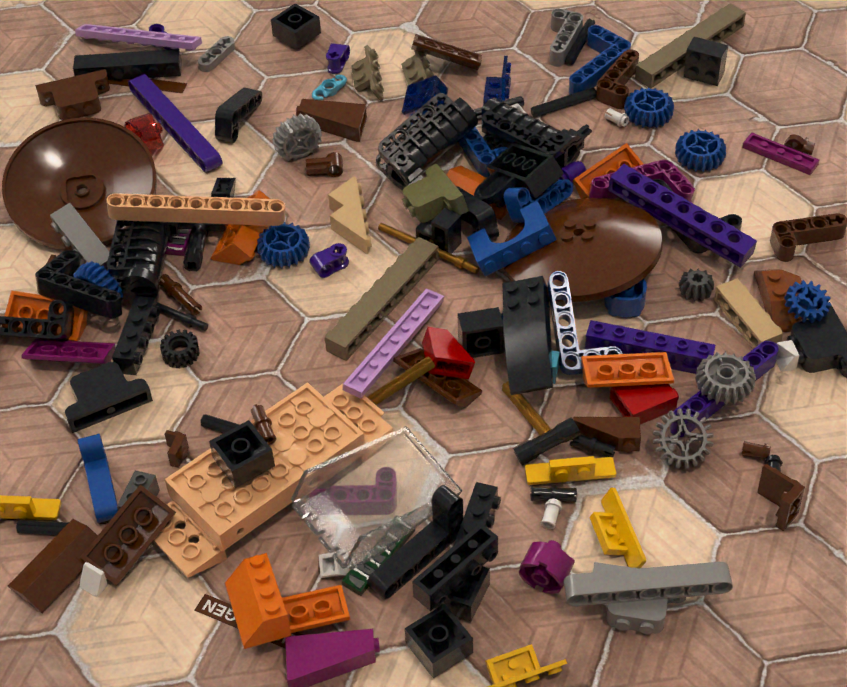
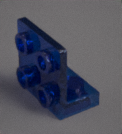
[483,56,511,105]
[402,75,448,115]

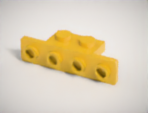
[525,456,616,485]
[589,487,646,568]
[0,495,62,520]
[485,644,567,687]

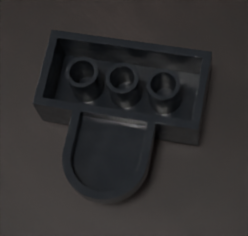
[474,143,564,208]

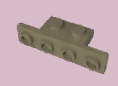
[352,45,384,101]
[401,50,438,96]

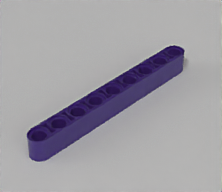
[128,74,223,173]

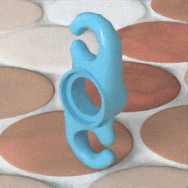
[312,74,347,100]

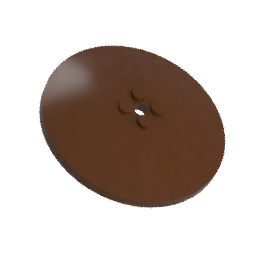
[2,117,157,250]
[504,198,663,302]

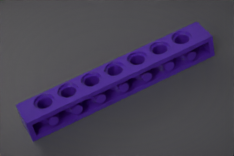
[608,164,757,268]

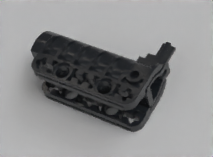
[375,93,478,190]
[482,98,592,169]
[107,220,197,304]

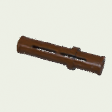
[160,274,202,315]

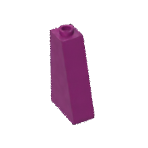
[285,629,380,687]

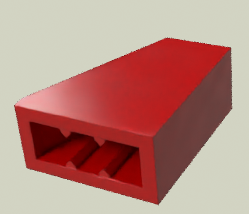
[422,327,475,379]
[610,384,679,425]

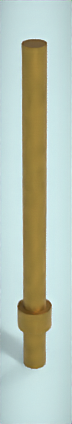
[378,223,480,274]

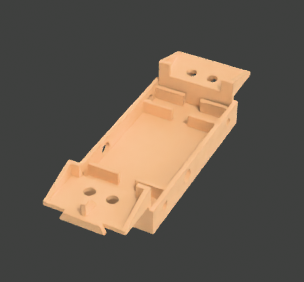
[153,382,393,578]

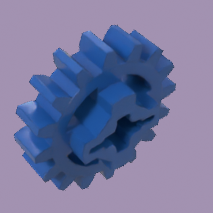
[784,280,831,323]

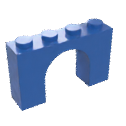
[467,201,557,277]

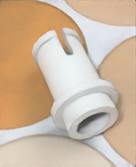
[604,108,629,127]
[541,499,562,529]

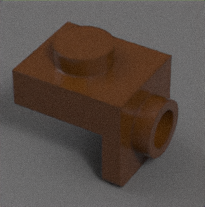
[164,430,189,468]

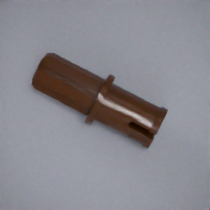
[251,404,276,445]

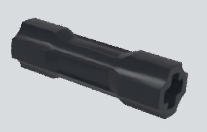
[183,223,208,272]
[513,417,581,466]

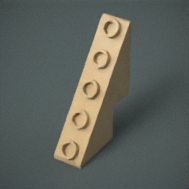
[328,176,372,254]

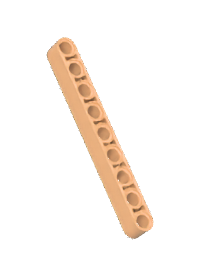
[107,193,285,226]

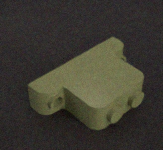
[402,164,469,223]

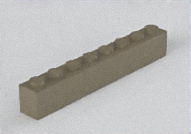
[635,4,746,89]
[325,237,439,361]

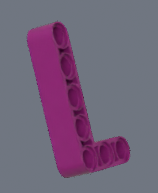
[589,160,695,203]

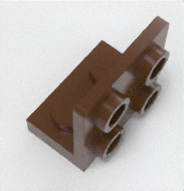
[757,464,805,531]

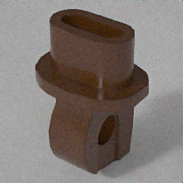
[784,134,815,155]

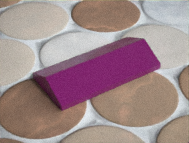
[21,339,115,364]

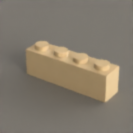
[714,278,783,349]

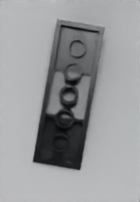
[502,276,553,395]

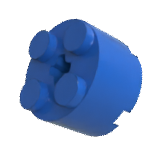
[604,278,647,317]

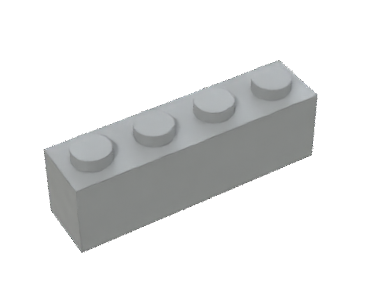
[50,203,109,271]

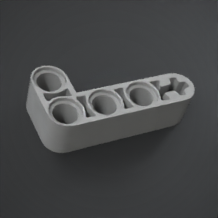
[549,9,583,67]

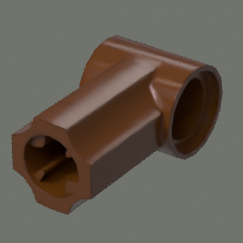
[306,152,343,177]

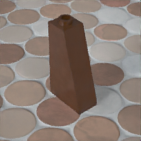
[296,99,367,142]

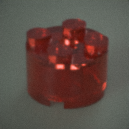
[124,113,164,152]

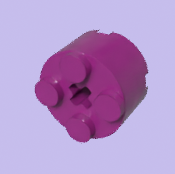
[519,540,575,594]

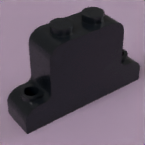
[787,302,847,378]
[65,362,153,433]

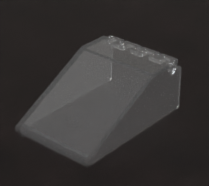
[291,426,463,570]

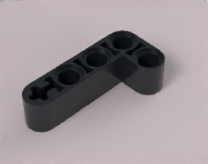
[215,87,262,143]
[456,186,499,240]
[0,300,74,341]

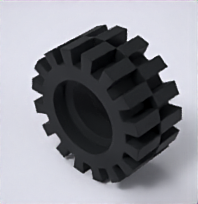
[160,329,200,368]

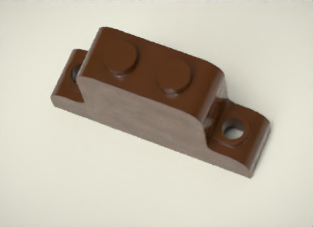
[35,69,110,120]

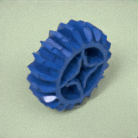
[624,87,674,128]
[675,129,726,172]
[257,222,310,268]
[73,261,123,302]

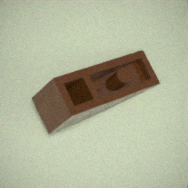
[573,417,641,452]

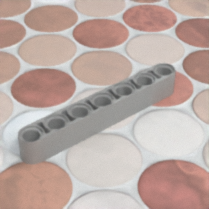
[564,562,733,606]

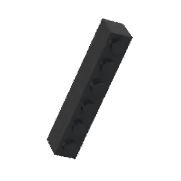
[73,49,182,80]

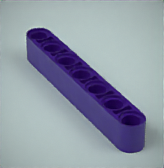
[670,341,779,437]

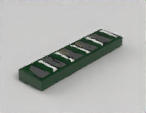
[342,516,415,596]

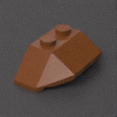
[754,269,802,332]

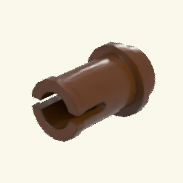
[742,441,771,461]

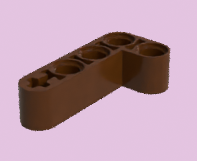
[596,49,639,109]
[770,213,847,262]

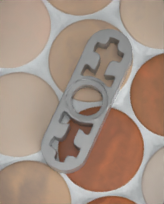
[198,36,235,72]

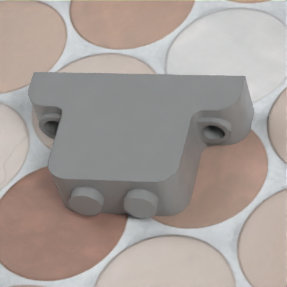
[593,562,686,634]

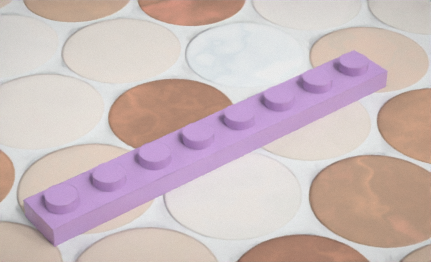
[75,24,202,51]
[342,288,444,399]

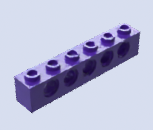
[585,320,716,374]

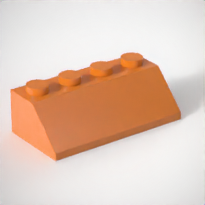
[211,190,270,265]
[225,553,292,649]

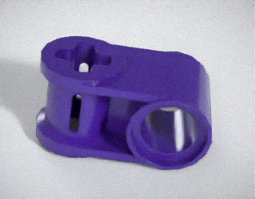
[326,43,350,74]
[309,243,349,278]

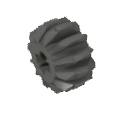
[679,268,714,302]

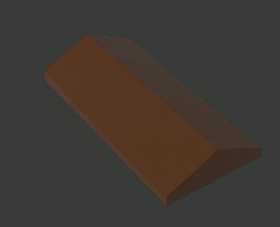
[411,34,482,70]
[393,348,482,408]
[80,484,176,586]
[8,519,98,614]

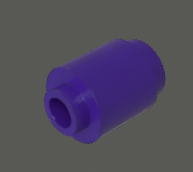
[559,161,586,184]

